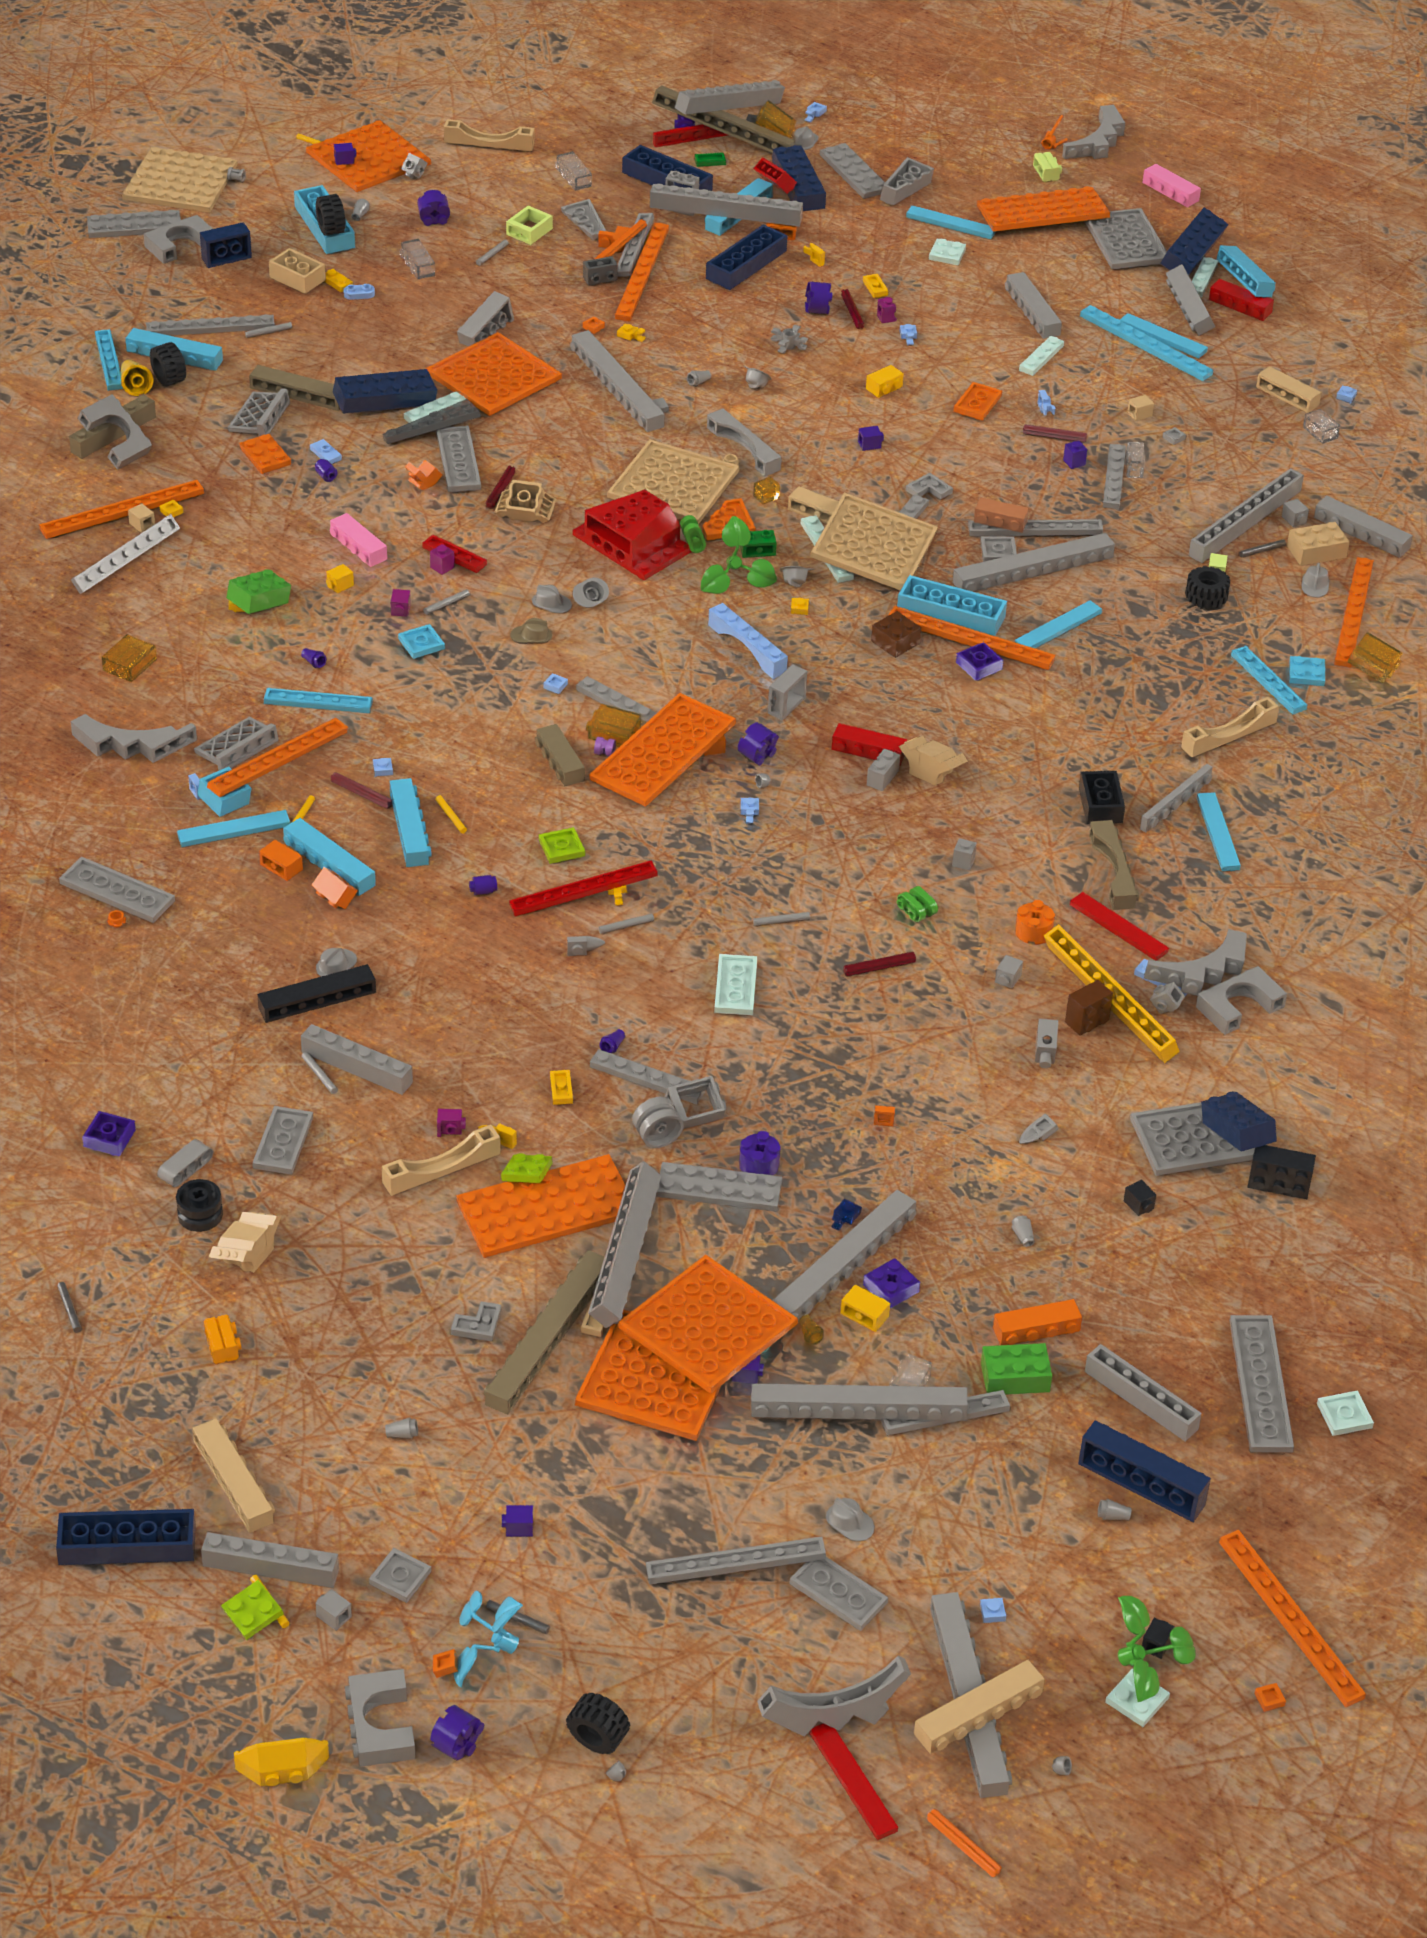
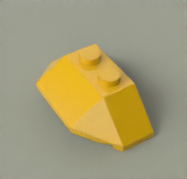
[234,1738,329,1786]

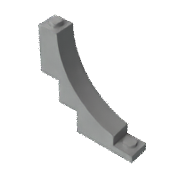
[71,714,197,763]

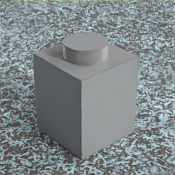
[1282,499,1309,527]
[952,838,977,871]
[995,955,1023,989]
[316,1589,352,1631]

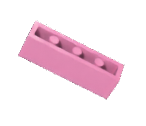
[1143,164,1201,207]
[330,513,387,567]

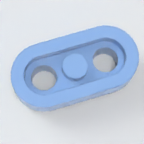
[343,284,375,300]

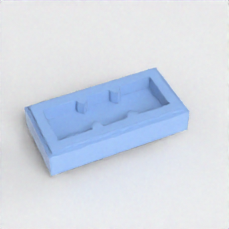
[310,439,342,464]

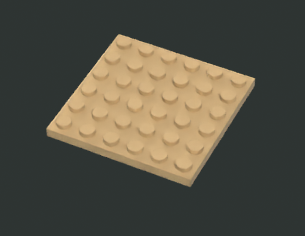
[122,147,238,213]
[607,439,739,525]
[810,492,938,590]

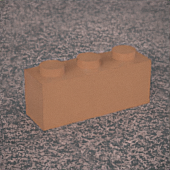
[974,497,1029,533]

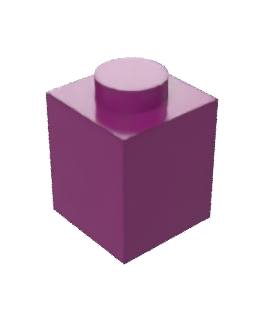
[430,544,454,575]
[390,589,411,617]

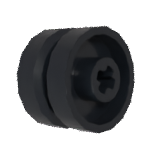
[176,1179,223,1232]

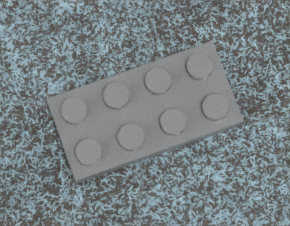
[252,1106,313,1175]
[789,1557,888,1631]

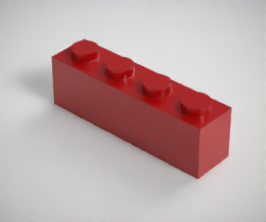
[753,157,797,194]
[1209,279,1274,321]
[831,723,907,766]

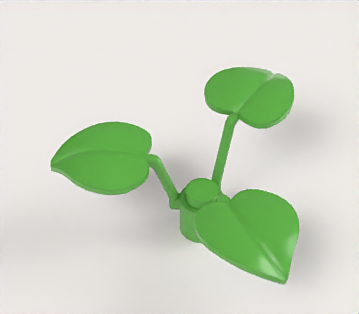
[700,516,777,594]
[1118,1596,1196,1702]

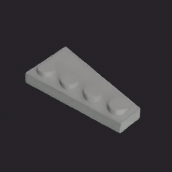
[561,199,606,240]

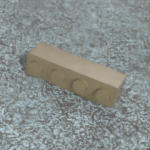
[535,724,585,786]

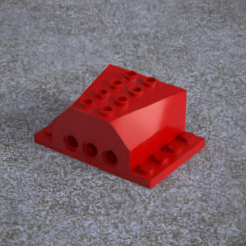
[573,490,692,580]

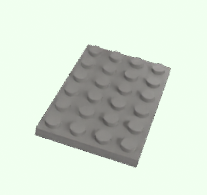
[1084,208,1167,269]
[1130,1096,1267,1176]

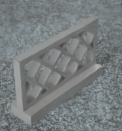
[228,388,290,436]
[194,716,279,770]

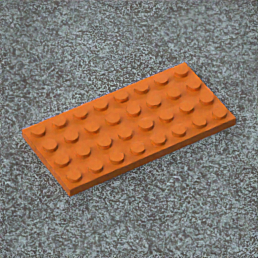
[977,186,1110,232]
[589,693,736,807]
[456,1154,626,1258]

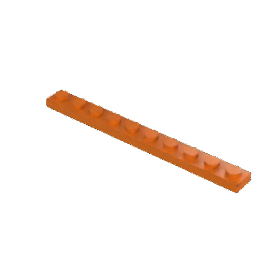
[615,222,669,322]
[39,480,204,539]
[1334,557,1374,668]
[888,606,1056,670]
[207,718,348,797]
[1219,1530,1366,1707]

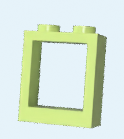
[506,206,553,245]

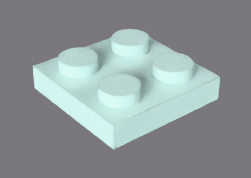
[929,239,966,265]
[1317,1390,1374,1436]
[1105,1668,1170,1727]

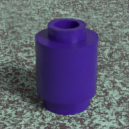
[315,459,338,482]
[469,875,497,895]

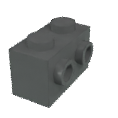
[583,256,618,285]

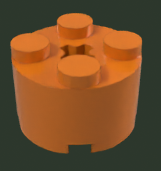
[1015,900,1055,945]

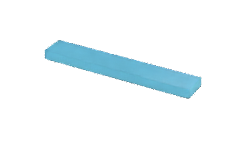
[906,206,996,239]
[1120,313,1208,359]
[94,329,123,391]
[1015,600,1102,648]
[1231,646,1308,715]
[264,688,373,713]
[1197,792,1241,871]
[177,810,290,847]

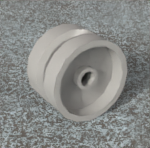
[632,1097,683,1148]

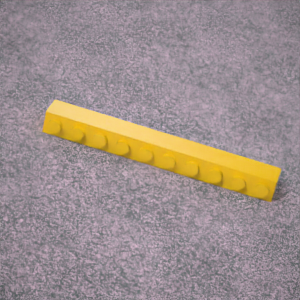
[1044,924,1180,1064]

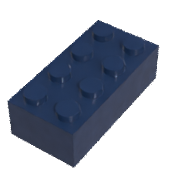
[1201,1091,1277,1152]

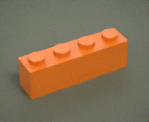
[993,1299,1082,1345]

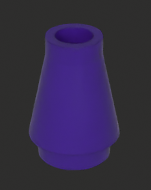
[301,648,327,668]
[599,1029,625,1054]

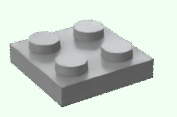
[980,536,1017,562]
[369,1548,431,1603]

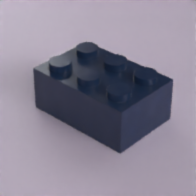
[200,222,252,268]

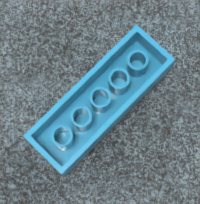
[294,185,355,254]
[897,575,1007,636]

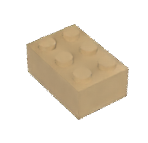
[269,248,326,294]
[1287,522,1349,566]

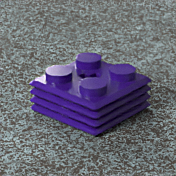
[956,642,1004,680]
[82,1111,136,1156]
[863,1258,920,1309]

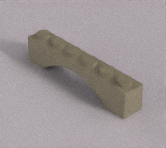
[1089,820,1139,910]

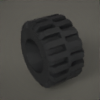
[315,194,346,236]
[150,342,186,387]
[1185,566,1230,609]
[566,1693,630,1755]

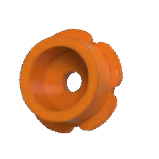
[107,910,126,928]

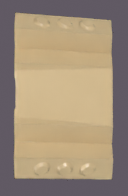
[494,480,557,523]
[899,736,968,786]
[209,1212,281,1273]

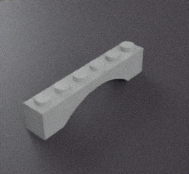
[707,408,782,476]

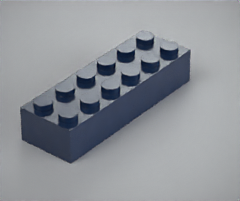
[622,145,713,191]
[772,145,826,211]
[1160,207,1229,276]
[706,224,788,290]
[333,369,437,414]
[1078,1420,1211,1523]
[56,1509,196,1565]

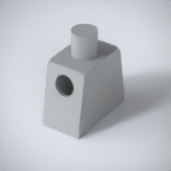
[1035,1019,1058,1069]

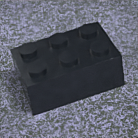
[1079,771,1125,824]
[1247,1145,1316,1200]

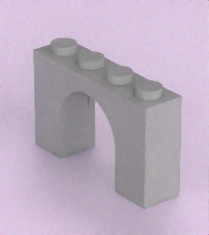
[144,215,213,264]
[78,394,152,470]
[1196,966,1287,1035]
[345,1669,415,1767]

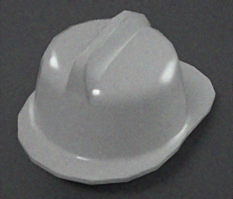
[792,126,819,150]
[744,366,772,389]
[1301,562,1330,597]
[780,566,815,587]
[572,577,609,608]
[532,585,572,613]
[316,948,357,977]
[826,1498,875,1541]

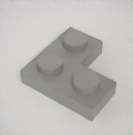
[906,473,953,499]
[451,1301,501,1342]

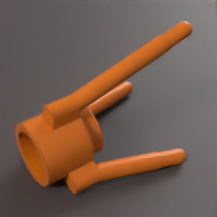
[1041,115,1068,149]

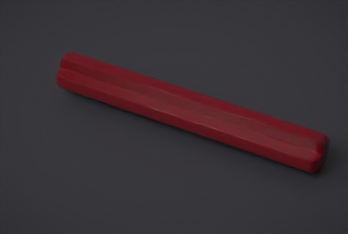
[841,289,864,329]
[1023,424,1087,442]
[485,465,515,509]
[331,772,392,809]
[843,952,916,976]

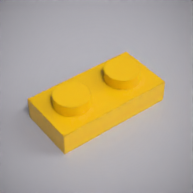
[324,269,353,292]
[863,274,888,298]
[550,1070,573,1105]

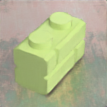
[1033,152,1062,182]

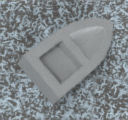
[567,936,605,956]
[1019,1113,1059,1144]

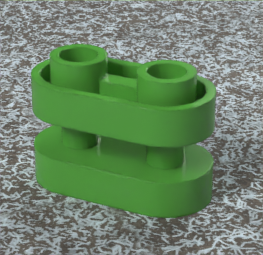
[680,515,706,553]
[897,886,938,922]

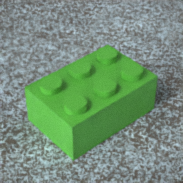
[226,569,291,614]
[981,1343,1052,1395]

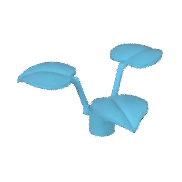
[454,1591,523,1688]

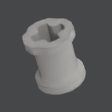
[227,167,246,183]

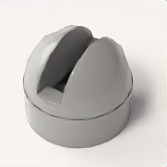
[755,773,771,788]
[1052,1756,1072,1775]
[605,1761,626,1782]

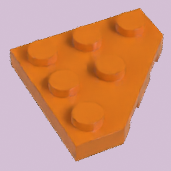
[702,498,756,540]

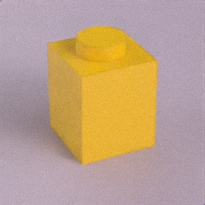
[326,564,354,593]

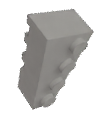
[880,157,934,205]
[457,291,514,347]

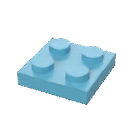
[398,624,445,659]
[1289,656,1325,686]

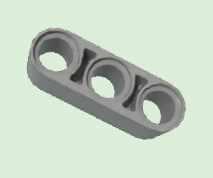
[157,1139,213,1187]

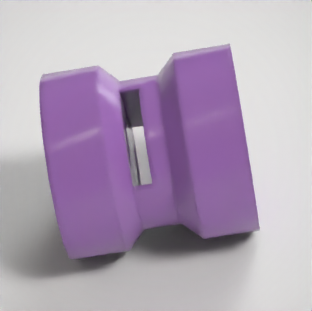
[594,737,616,757]

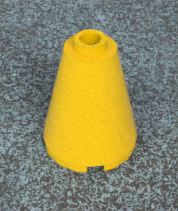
[121,360,154,396]

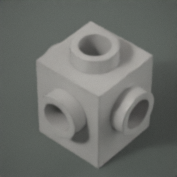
[401,153,427,179]
[1150,982,1185,1014]

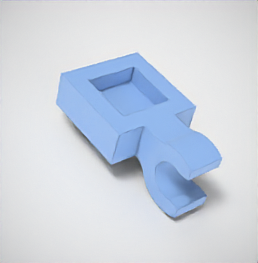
[805,102,827,122]
[899,324,917,345]
[1037,390,1056,415]
[740,797,759,824]

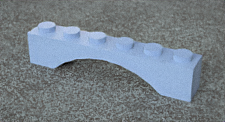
[708,603,788,679]

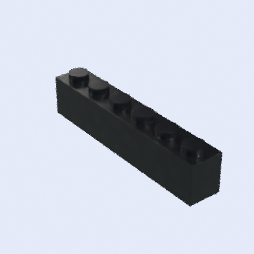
[257,964,376,1023]

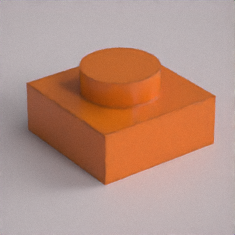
[583,316,605,334]
[874,1105,895,1126]
[433,1649,458,1678]
[1254,1683,1286,1712]

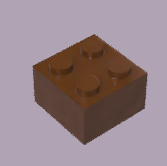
[871,611,921,658]
[1065,980,1113,1036]

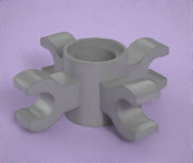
[771,325,808,354]

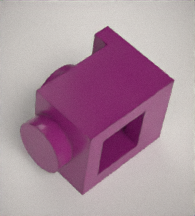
[877,297,897,323]
[437,1109,466,1137]

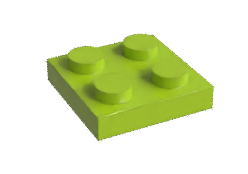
[539,827,585,864]
[501,1153,553,1183]
[221,1579,284,1640]

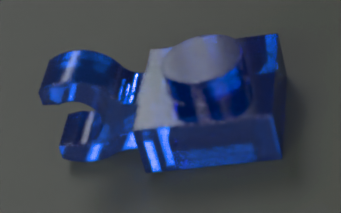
[831,1199,862,1230]

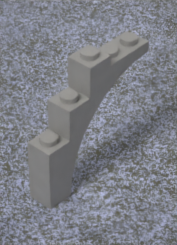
[1062,105,1125,159]
[1144,929,1247,996]
[757,1655,911,1737]

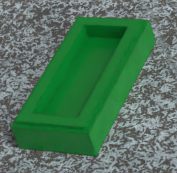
[694,152,726,167]

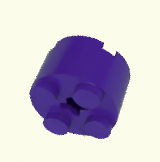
[417,190,450,226]
[805,281,832,314]
[738,722,779,766]
[739,1131,781,1175]
[430,1705,484,1760]

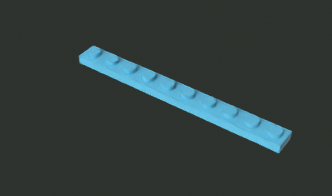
[1080,305,1213,381]

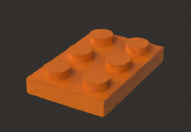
[953,382,1002,421]
[239,434,291,474]

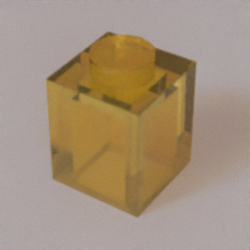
[753,476,780,504]

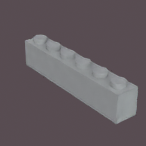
[1166,264,1215,336]
[1005,272,1062,339]
[1314,496,1413,558]
[301,1024,413,1095]
[1085,1344,1202,1442]
[201,1532,339,1588]

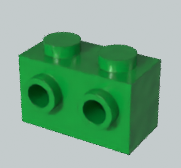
[739,530,777,558]

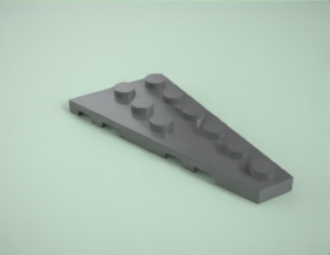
[382,399,481,444]

